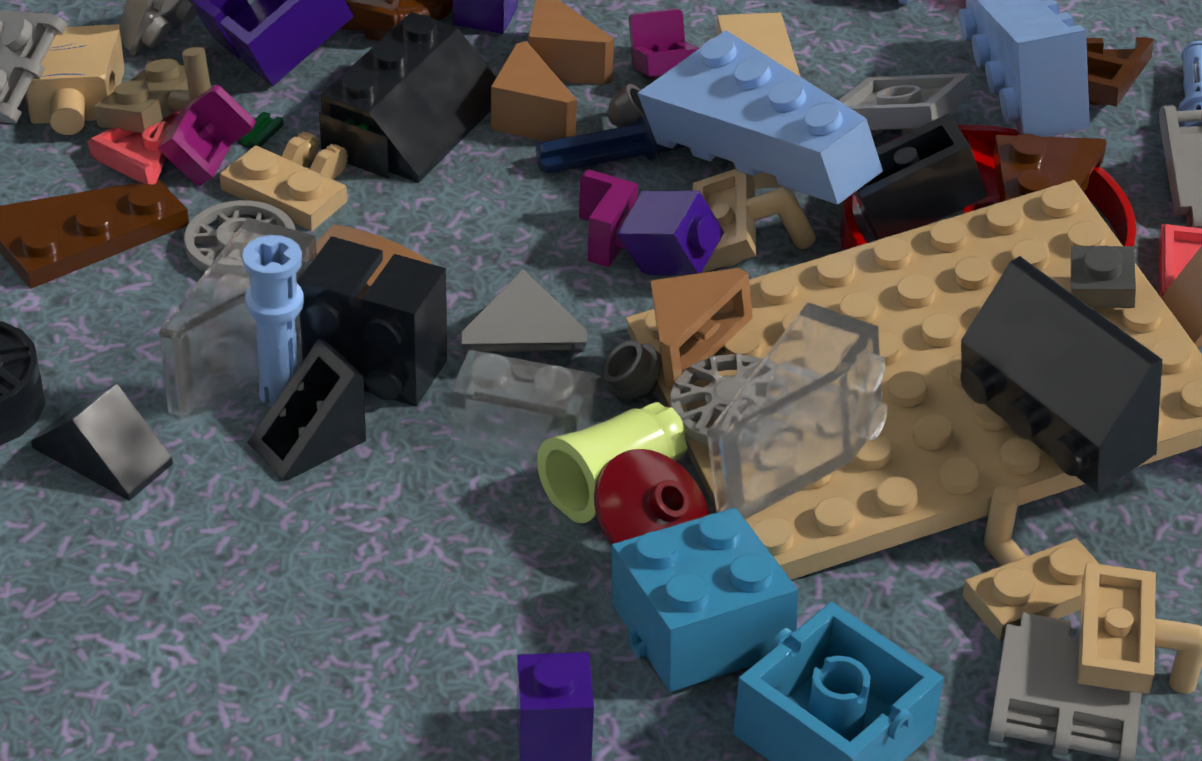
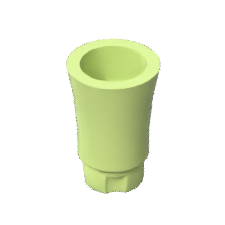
[537,402,688,523]

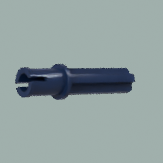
[536,116,687,173]

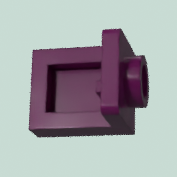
[629,8,700,81]
[158,85,256,186]
[579,170,639,267]

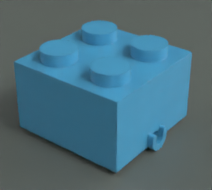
[612,507,798,692]
[733,601,944,761]

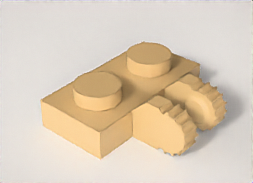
[219,131,348,231]

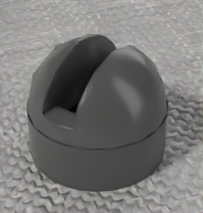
[607,84,646,127]

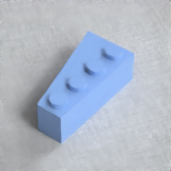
[959,0,1090,137]
[637,30,883,205]

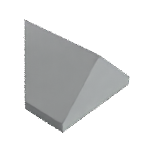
[461,270,587,353]

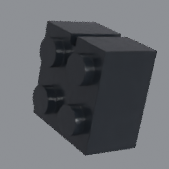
[297,236,447,407]

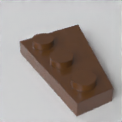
[0,179,189,289]

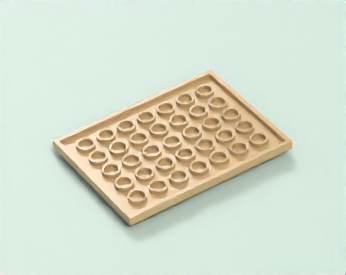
[626,180,1202,580]

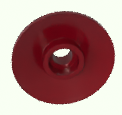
[594,449,710,546]

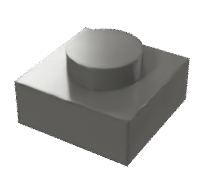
[1070,246,1136,308]

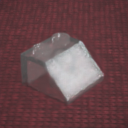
[451,350,606,462]

